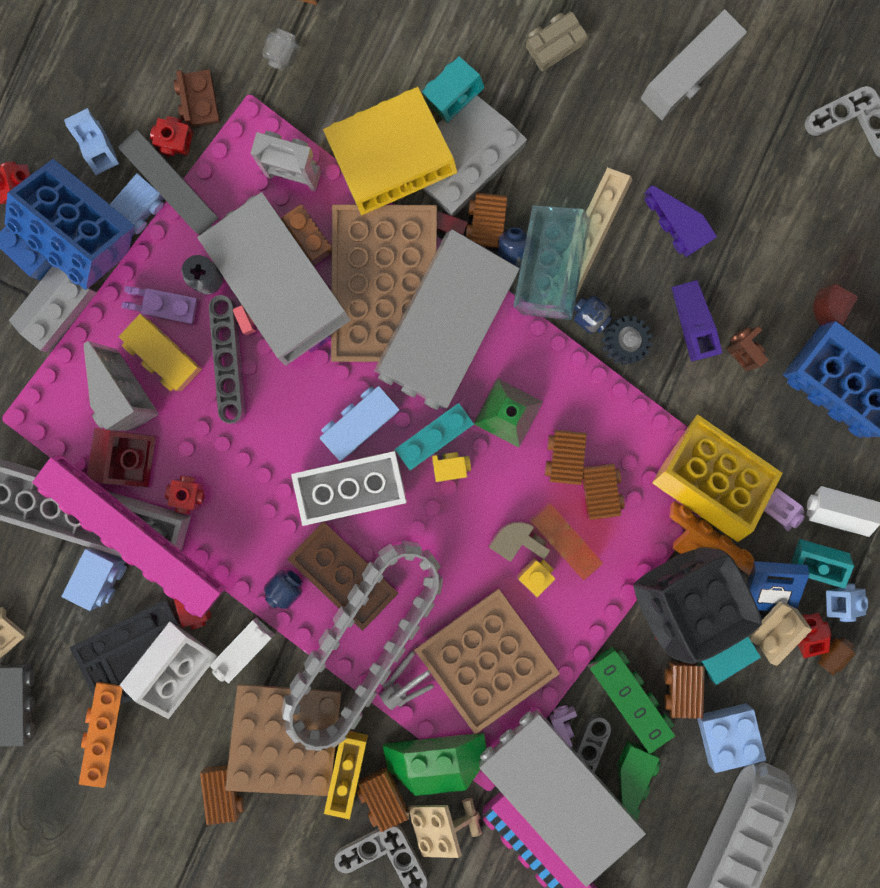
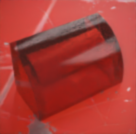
[813,284,858,326]

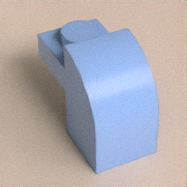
[64,108,119,175]

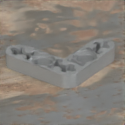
[805,86,880,157]
[334,824,427,888]

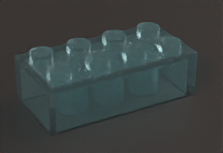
[513,205,590,320]

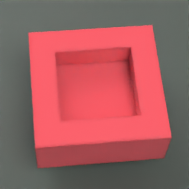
[233,305,257,335]

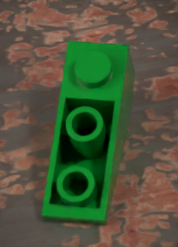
[617,740,661,820]

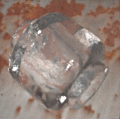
[262,28,300,71]

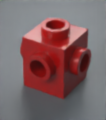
[150,116,194,157]
[0,162,31,204]
[165,475,205,514]
[798,613,831,658]

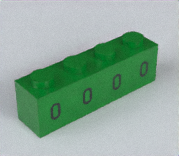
[588,647,675,754]

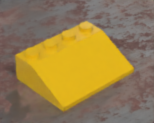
[652,414,783,542]

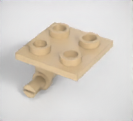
[408,798,482,858]

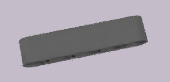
[118,129,219,236]
[209,295,246,424]
[573,712,611,773]

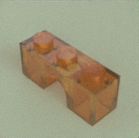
[529,502,603,581]

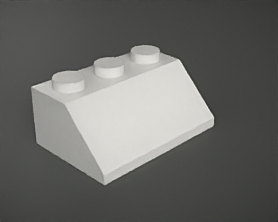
[120,622,217,719]

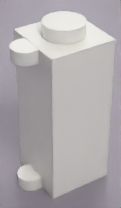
[807,486,880,537]
[210,617,275,684]

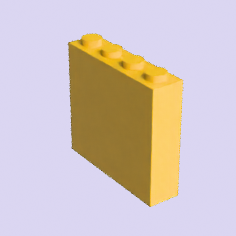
[323,87,457,216]

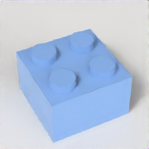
[62,548,127,611]
[697,703,766,773]

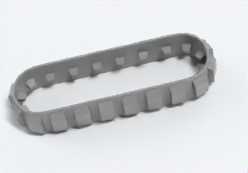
[282,540,443,751]
[687,762,797,888]

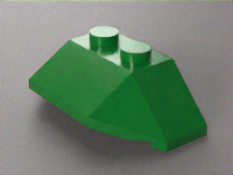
[383,733,487,796]

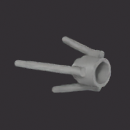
[379,651,434,710]

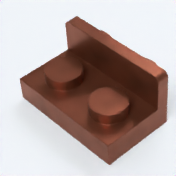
[173,69,220,128]
[726,326,768,372]

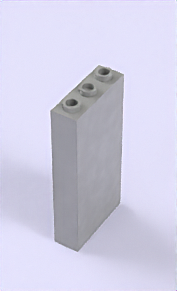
[197,192,351,366]
[374,230,519,410]
[479,709,646,887]

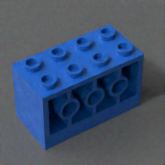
[4,159,135,290]
[783,321,880,438]

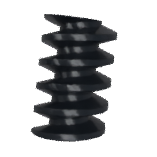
[181,255,223,295]

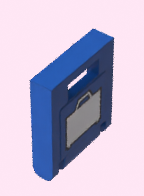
[747,561,809,611]

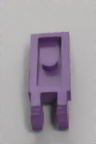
[121,286,198,324]

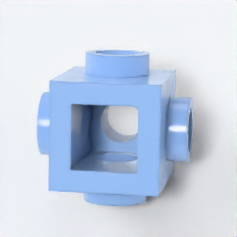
[826,583,868,622]

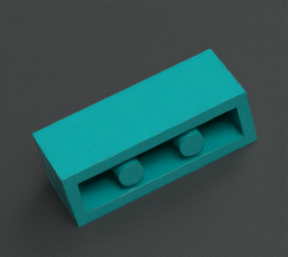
[395,403,474,470]

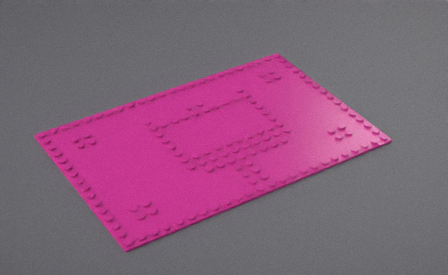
[2,95,700,791]

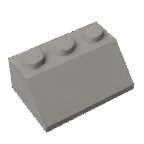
[9,266,97,353]

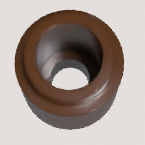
[817,636,856,676]

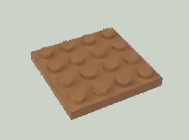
[414,588,560,734]
[225,684,341,796]

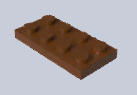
[287,521,399,631]

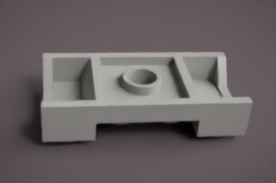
[250,131,321,192]

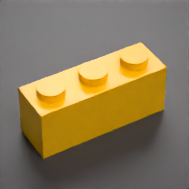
[119,314,202,392]
[324,731,368,819]

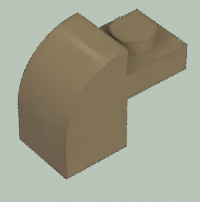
[488,521,550,562]

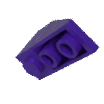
[644,185,717,257]
[671,280,722,362]

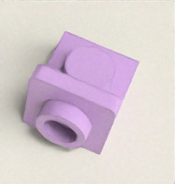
[764,488,805,531]
[549,705,577,747]

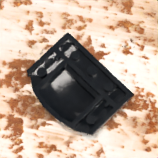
[69,600,180,703]

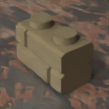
[526,12,588,72]

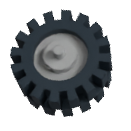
[601,316,653,365]

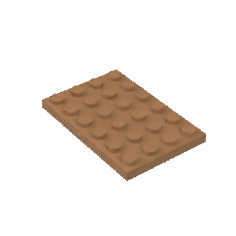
[331,205,437,362]

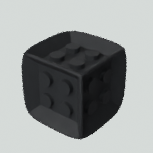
[633,547,762,664]

